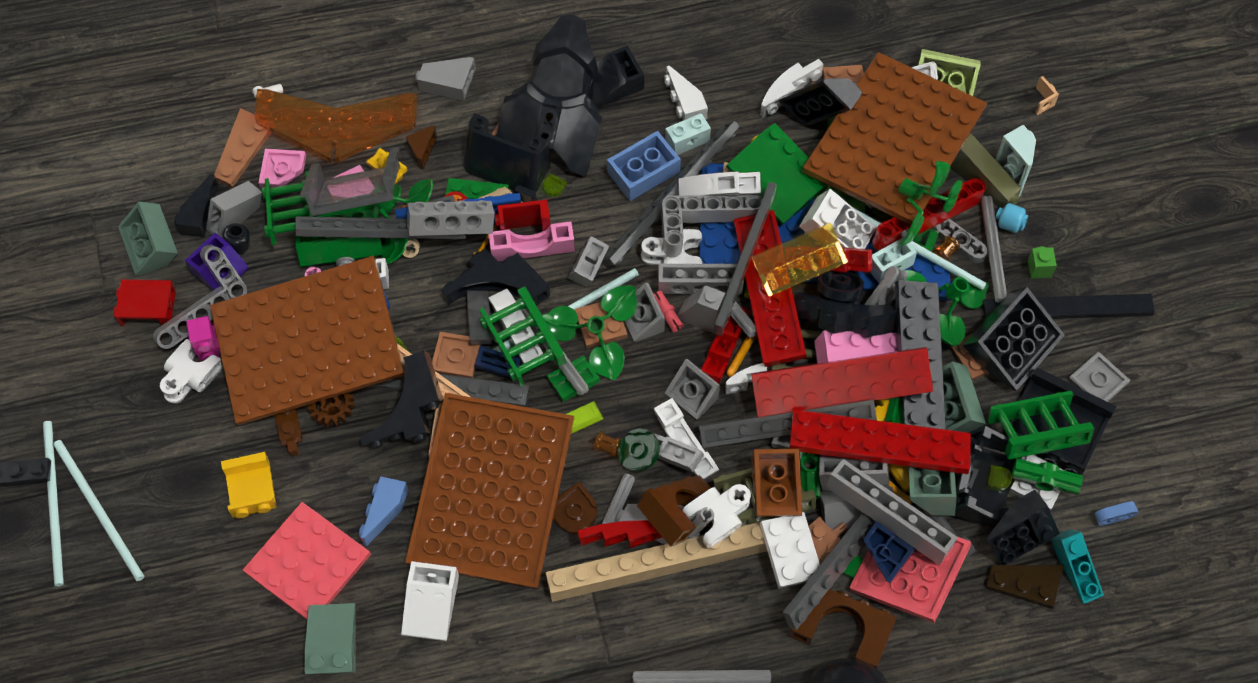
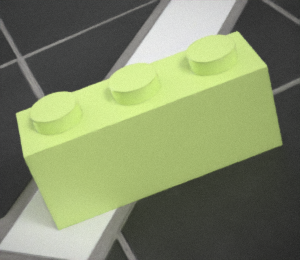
[918,49,981,96]

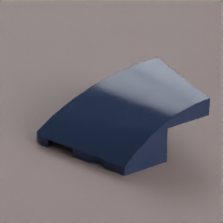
[863,521,916,584]

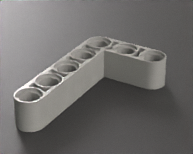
[661,195,762,257]
[153,245,247,349]

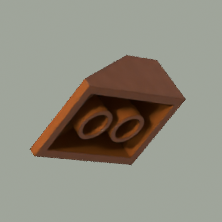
[751,449,802,517]

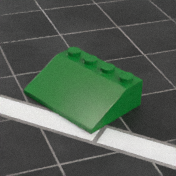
[726,123,828,225]
[296,204,383,267]

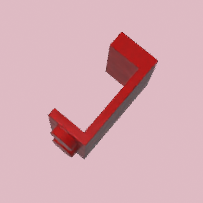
[495,199,550,231]
[113,279,176,326]

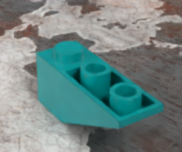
[1051,529,1104,604]

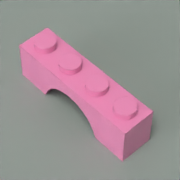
[489,222,575,262]

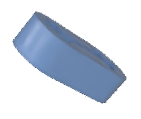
[1094,501,1139,526]

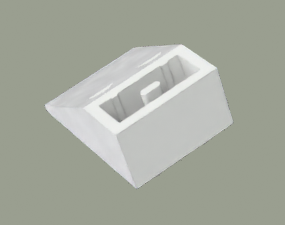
[799,189,877,249]
[401,561,459,641]

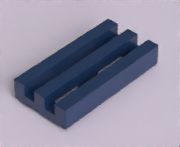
[474,346,521,379]

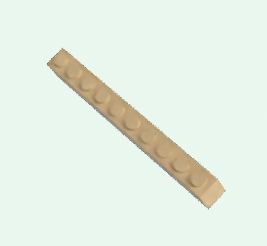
[546,522,767,602]

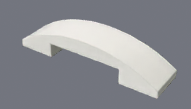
[654,398,719,479]

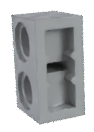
[568,236,609,288]

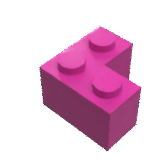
[187,316,221,362]

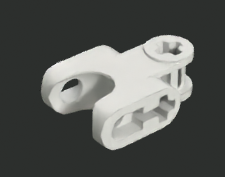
[641,229,703,265]
[160,339,223,403]
[683,484,751,548]

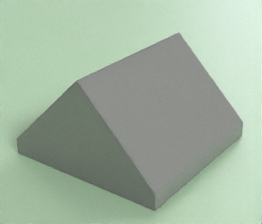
[625,283,665,342]
[665,359,720,419]
[819,491,863,533]

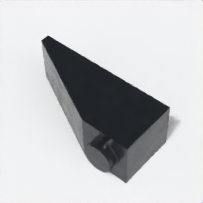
[174,174,219,237]

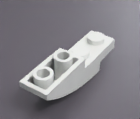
[760,59,823,118]
[679,172,761,196]
[488,289,543,364]

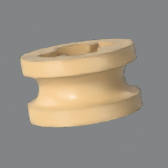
[403,238,420,258]

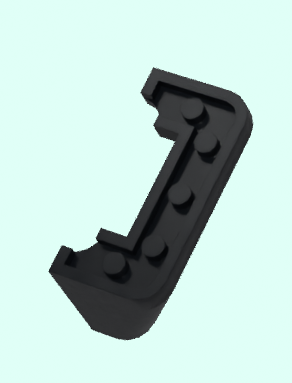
[463,113,551,192]
[954,426,1027,528]

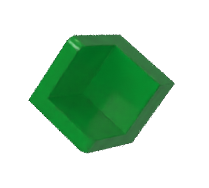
[913,228,940,252]

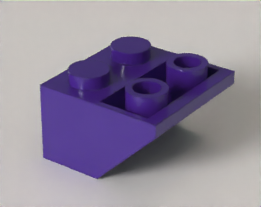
[185,233,249,291]

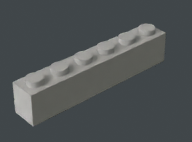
[826,459,958,565]

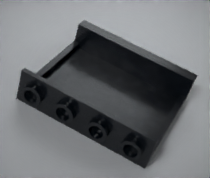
[1002,367,1117,475]

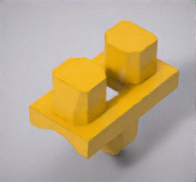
[366,148,408,184]

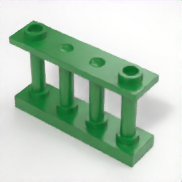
[262,171,320,245]
[479,286,566,386]
[987,391,1094,460]

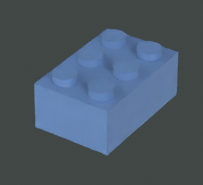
[607,131,681,201]

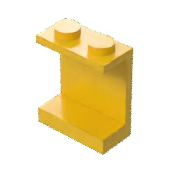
[221,452,277,518]

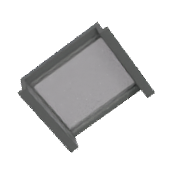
[300,147,400,216]

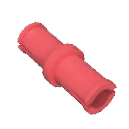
[654,291,684,332]

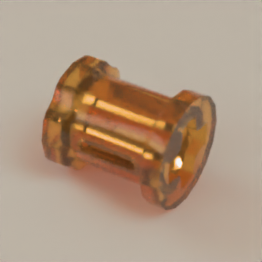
[933,236,960,261]
[594,431,621,457]

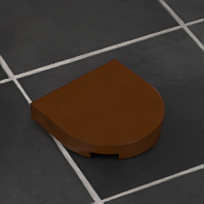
[553,481,597,534]

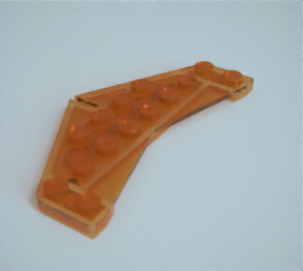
[255,89,417,163]

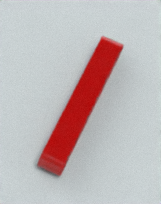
[872,178,986,250]

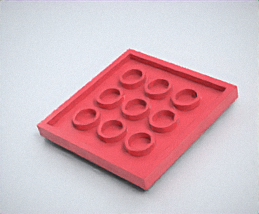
[243,502,371,620]
[849,537,971,623]

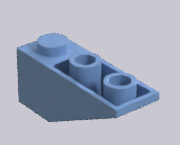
[359,476,408,546]

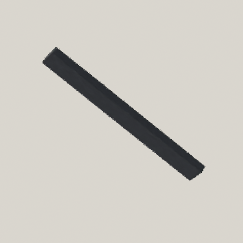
[983,294,1155,320]

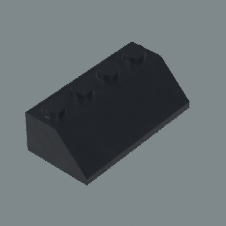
[778,78,863,127]

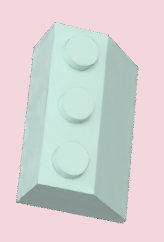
[995,125,1036,197]

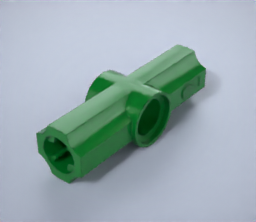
[799,452,820,499]
[1012,458,1083,495]

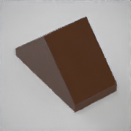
[406,126,438,170]

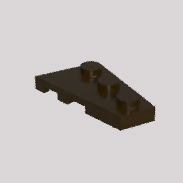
[986,565,1064,609]

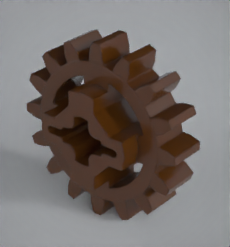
[307,392,355,427]

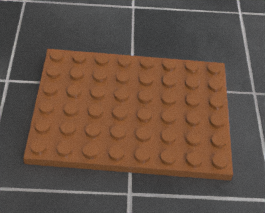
[802,52,987,225]
[210,256,405,426]
[405,392,574,589]

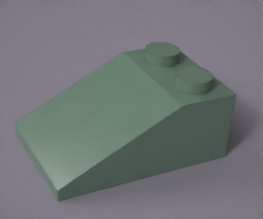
[305,603,356,675]

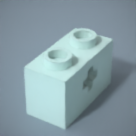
[665,113,711,155]
[870,237,917,284]

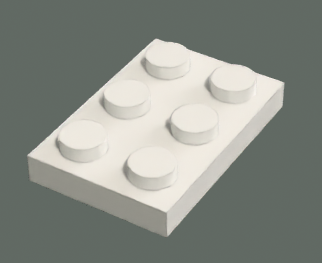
[760,512,820,589]

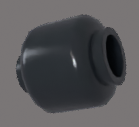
[222,223,250,254]

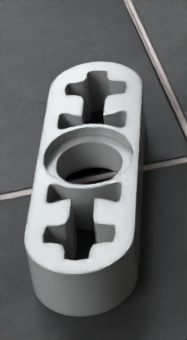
[935,219,987,263]

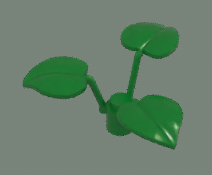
[898,161,963,246]
[371,179,433,264]
[899,270,989,346]
[543,285,637,380]

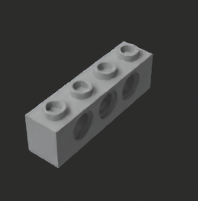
[407,200,495,236]
[658,264,743,294]

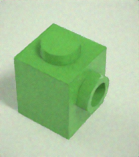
[1028,246,1057,279]

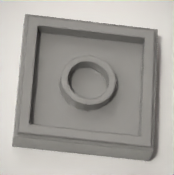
[1068,352,1130,402]

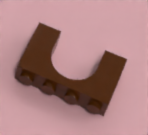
[637,475,713,547]
[789,589,897,668]

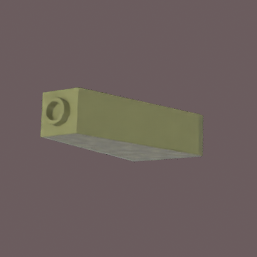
[950,133,1022,208]

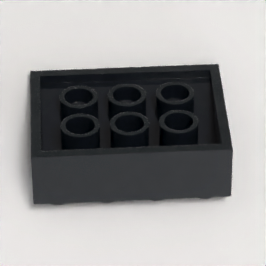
[963,287,1065,391]

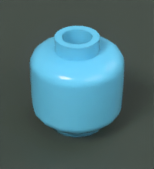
[996,203,1028,233]

